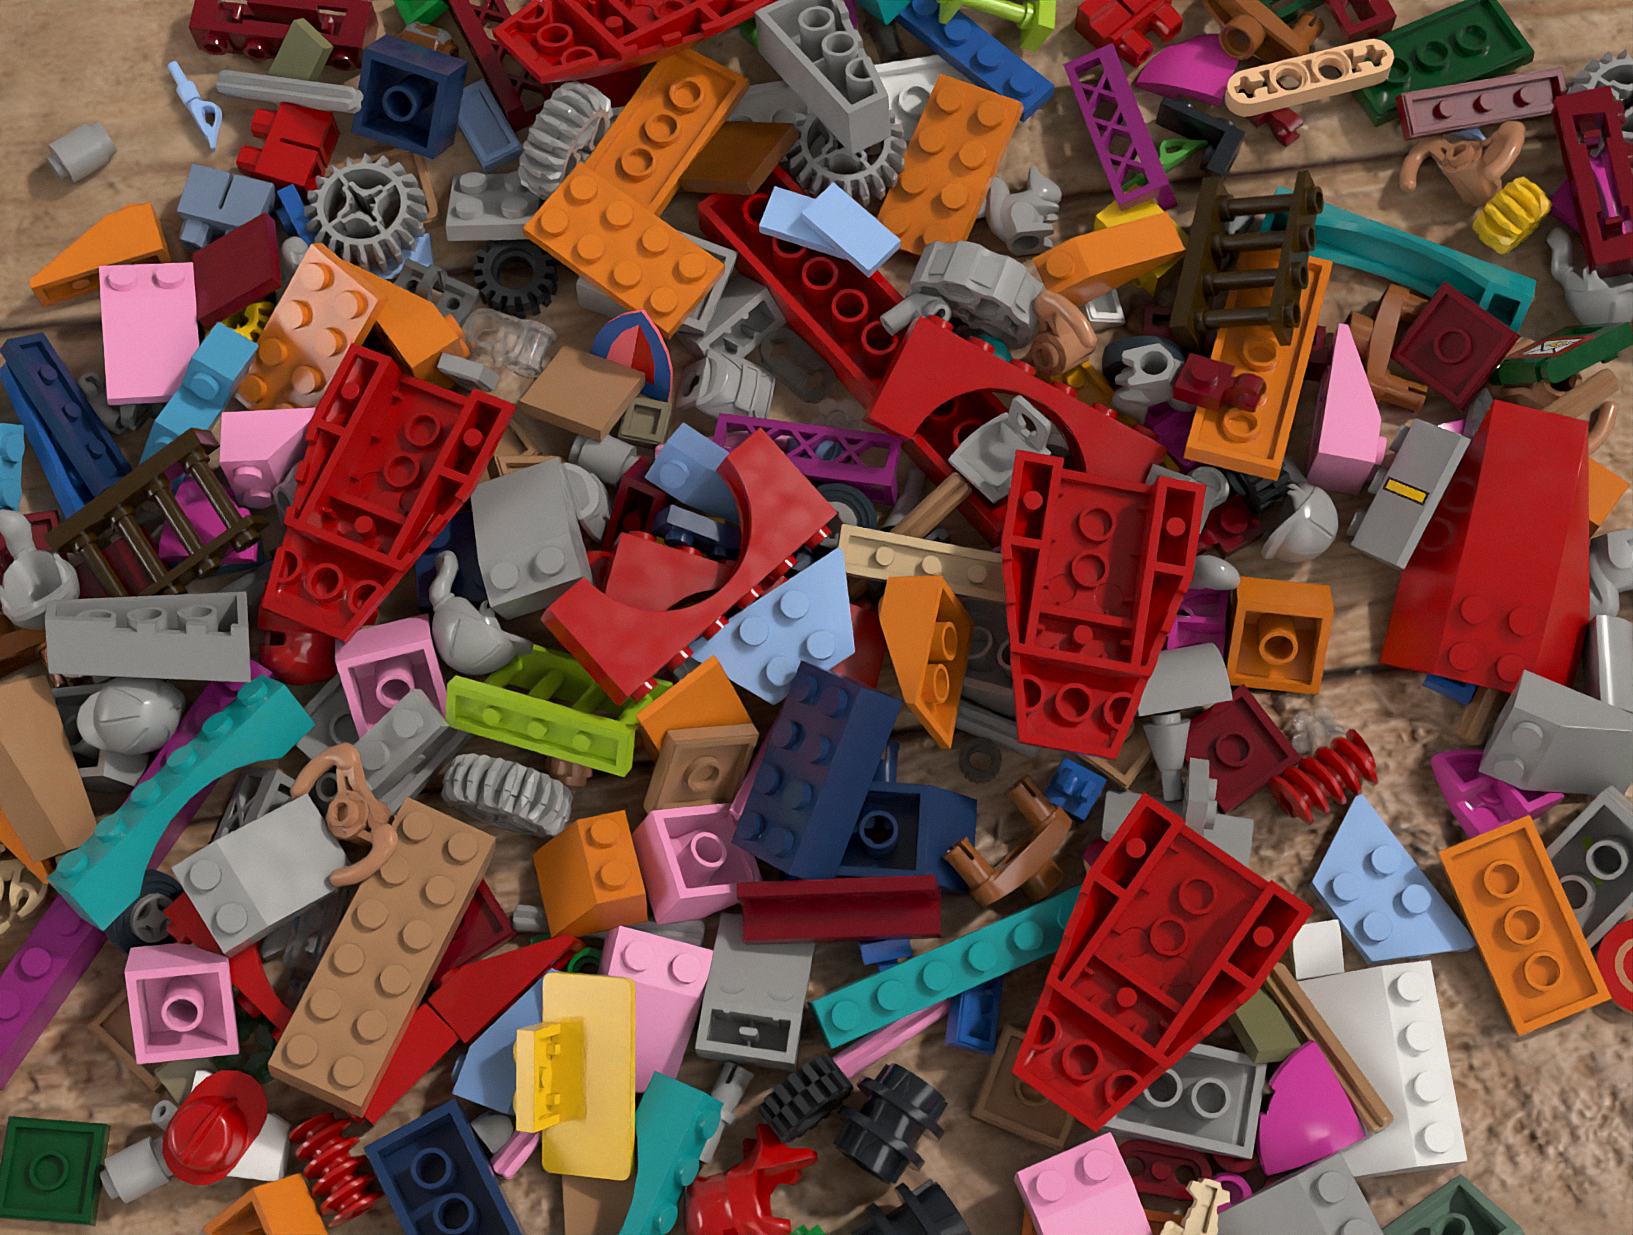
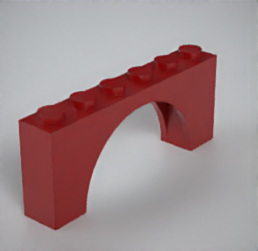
[862,314,1168,484]
[540,427,838,707]
[600,531,887,689]
[163,891,461,1125]

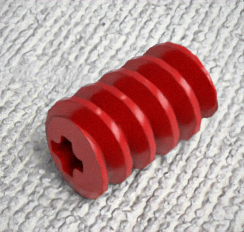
[1268,729,1378,826]
[287,1112,385,1228]

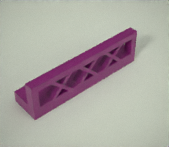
[1063,43,1178,212]
[713,413,902,506]

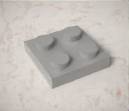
[445,171,543,241]

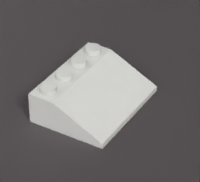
[1277,960,1467,1179]

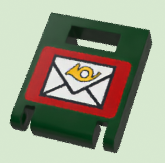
[1488,322,1633,386]

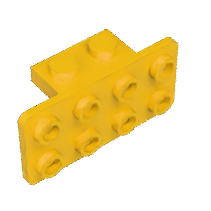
[513,972,636,1181]

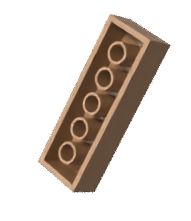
[268,796,496,1118]

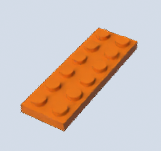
[1183,249,1333,481]

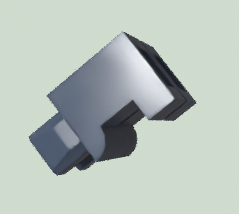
[177,163,282,253]

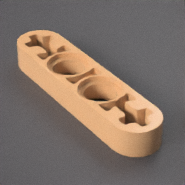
[1224,39,1394,117]

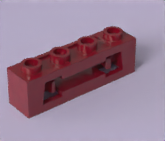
[188,0,379,71]
[1551,85,1633,279]

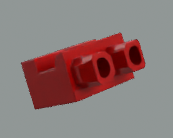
[1074,0,1184,68]
[236,102,340,205]

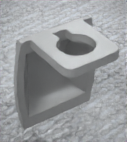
[675,350,776,420]
[948,395,1051,504]
[562,462,612,543]

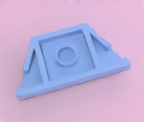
[689,547,855,706]
[1309,794,1476,965]

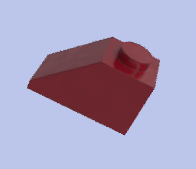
[600,455,677,552]

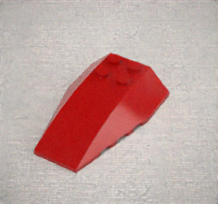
[492,0,778,84]
[262,342,517,644]
[1379,399,1590,694]
[1000,449,1207,761]
[1011,792,1314,1132]

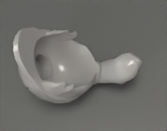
[1547,227,1633,325]
[1261,455,1338,563]
[0,509,80,630]
[429,550,533,675]
[76,677,186,755]

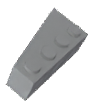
[754,0,891,155]
[45,592,251,682]

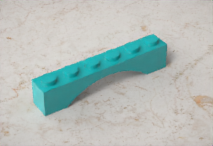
[1259,185,1537,333]
[46,674,315,931]
[807,885,1082,1049]
[619,1071,724,1235]

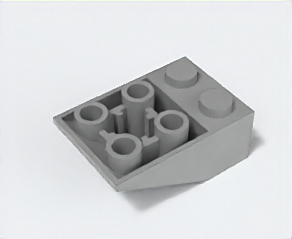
[695,912,815,1072]

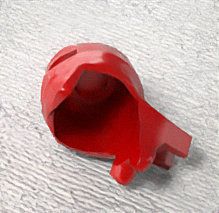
[257,582,379,686]
[683,1123,818,1235]

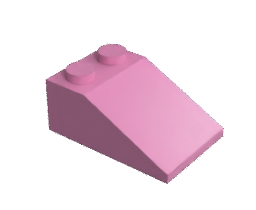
[99,262,199,405]
[1305,323,1387,496]
[597,926,714,1095]
[1013,1132,1153,1235]

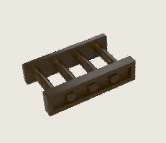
[1169,170,1324,354]
[43,427,270,598]

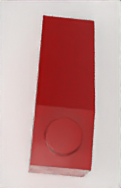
[427,933,586,1045]

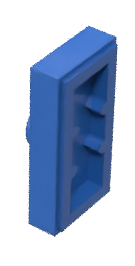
[945,974,1003,1055]

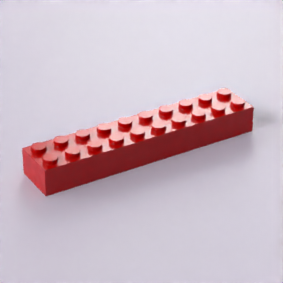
[697,165,1064,549]

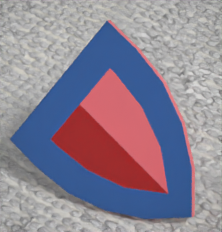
[590,309,673,403]

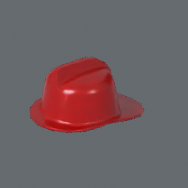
[162,1070,268,1185]

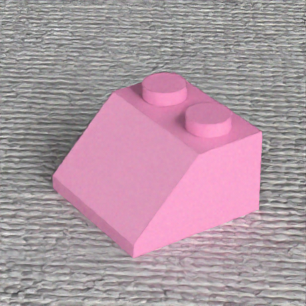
[219,407,316,509]
[335,613,447,739]
[631,803,763,925]
[124,943,240,1064]

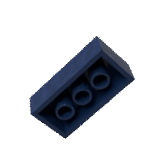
[731,660,903,880]
[363,1099,526,1235]

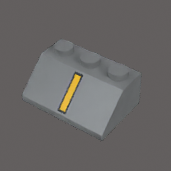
[1346,418,1471,572]

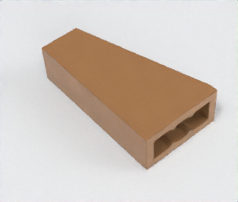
[0,674,97,865]

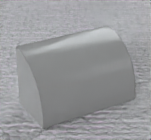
[675,274,787,361]
[1582,615,1633,714]
[1135,643,1233,716]

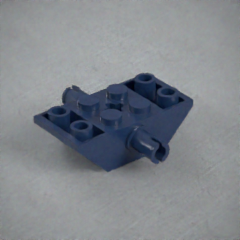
[779,740,977,896]

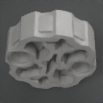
[905,240,1046,350]

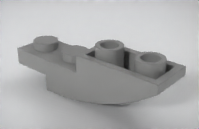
[280,689,449,824]

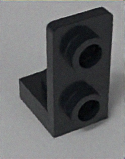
[1156,97,1245,183]

